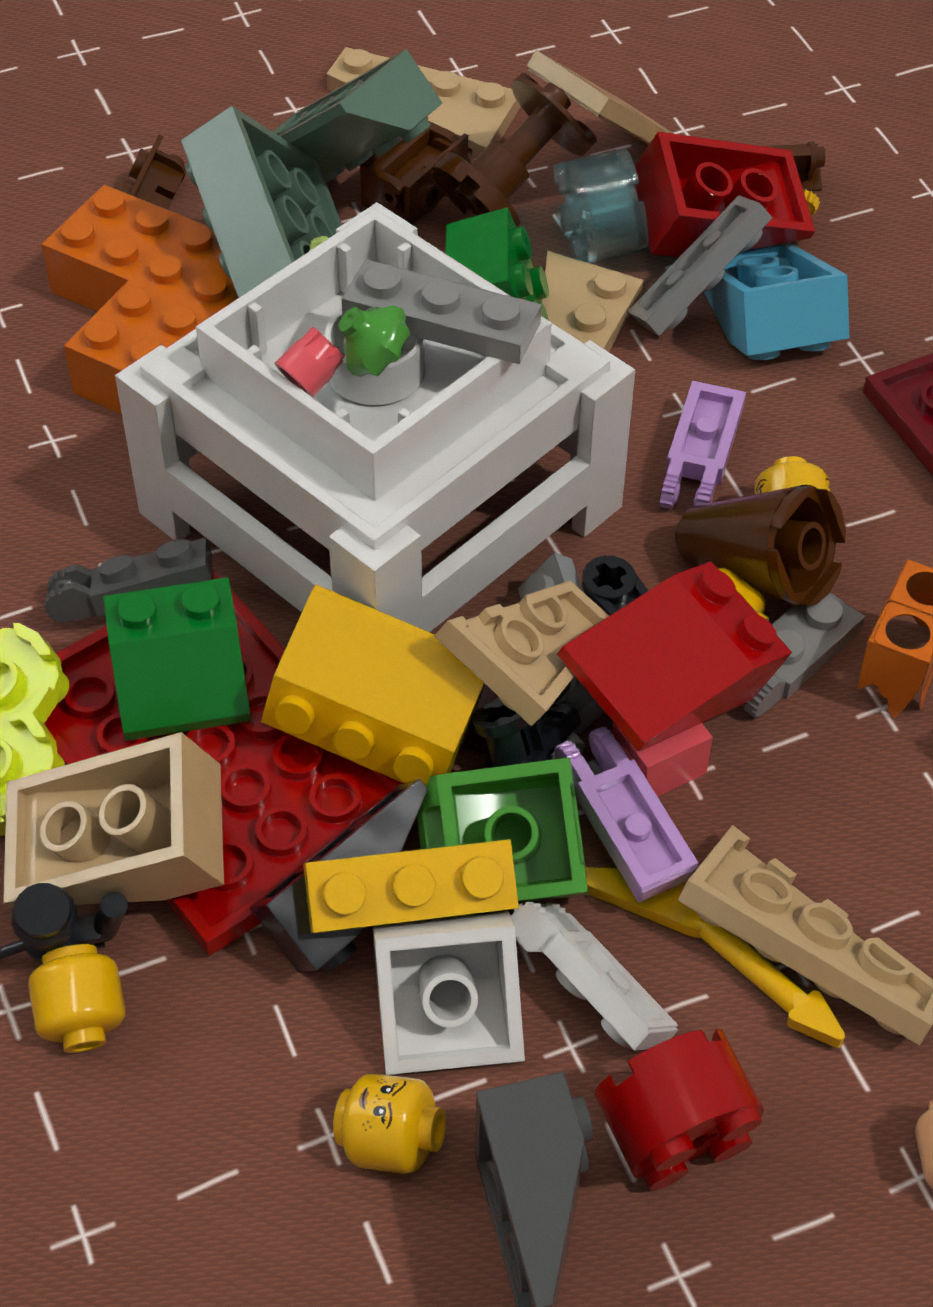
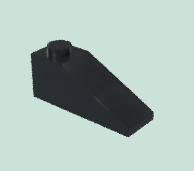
[249,779,428,973]

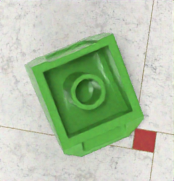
[417,757,589,903]

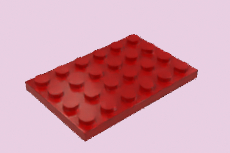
[44,568,418,956]

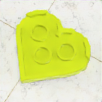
[0,623,69,836]

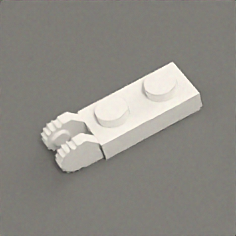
[511,902,678,1051]

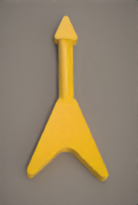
[586,867,845,1048]

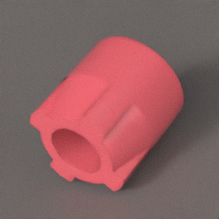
[274,327,344,397]

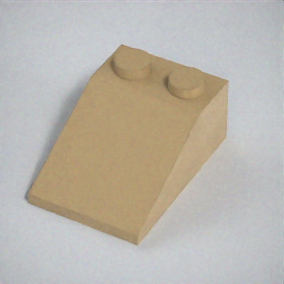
[3,732,224,908]

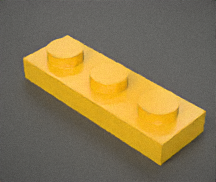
[303,839,519,933]

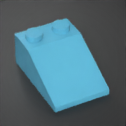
[704,242,850,360]

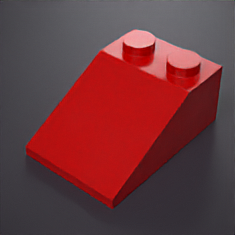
[631,132,815,257]
[557,561,792,751]

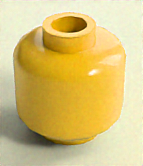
[28,944,126,1053]

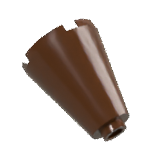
[675,485,846,606]

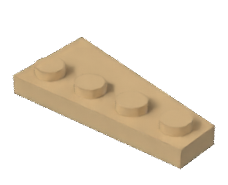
[326,47,521,159]

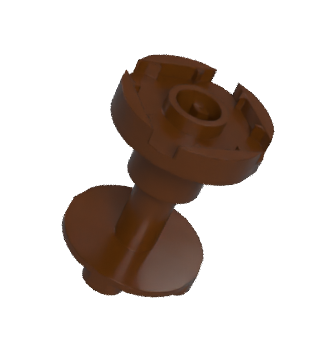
[432,73,597,227]

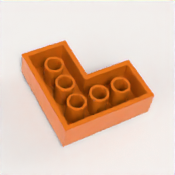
[41,184,238,415]

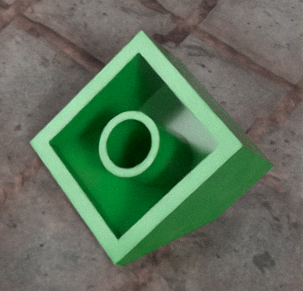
[103,577,251,741]

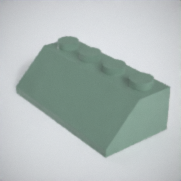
[272,49,442,183]

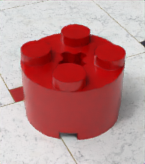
[594,1028,764,1191]

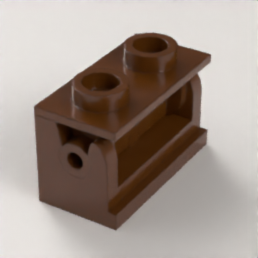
[360,116,471,225]

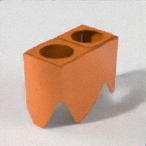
[857,559,933,719]

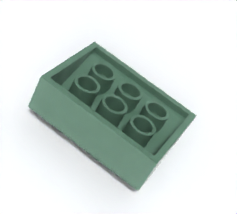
[181,106,342,298]

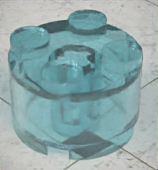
[552,148,648,264]

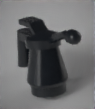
[0,883,128,964]

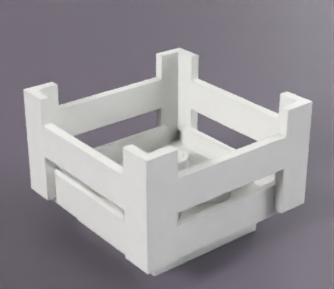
[115,202,636,632]

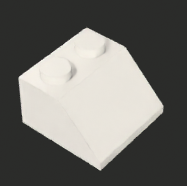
[372,910,525,1075]

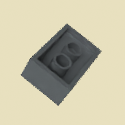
[475,1071,593,1307]

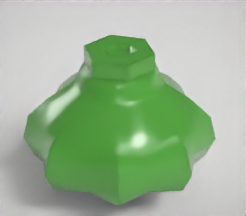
[338,305,411,377]

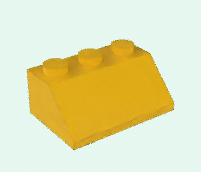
[261,584,486,786]

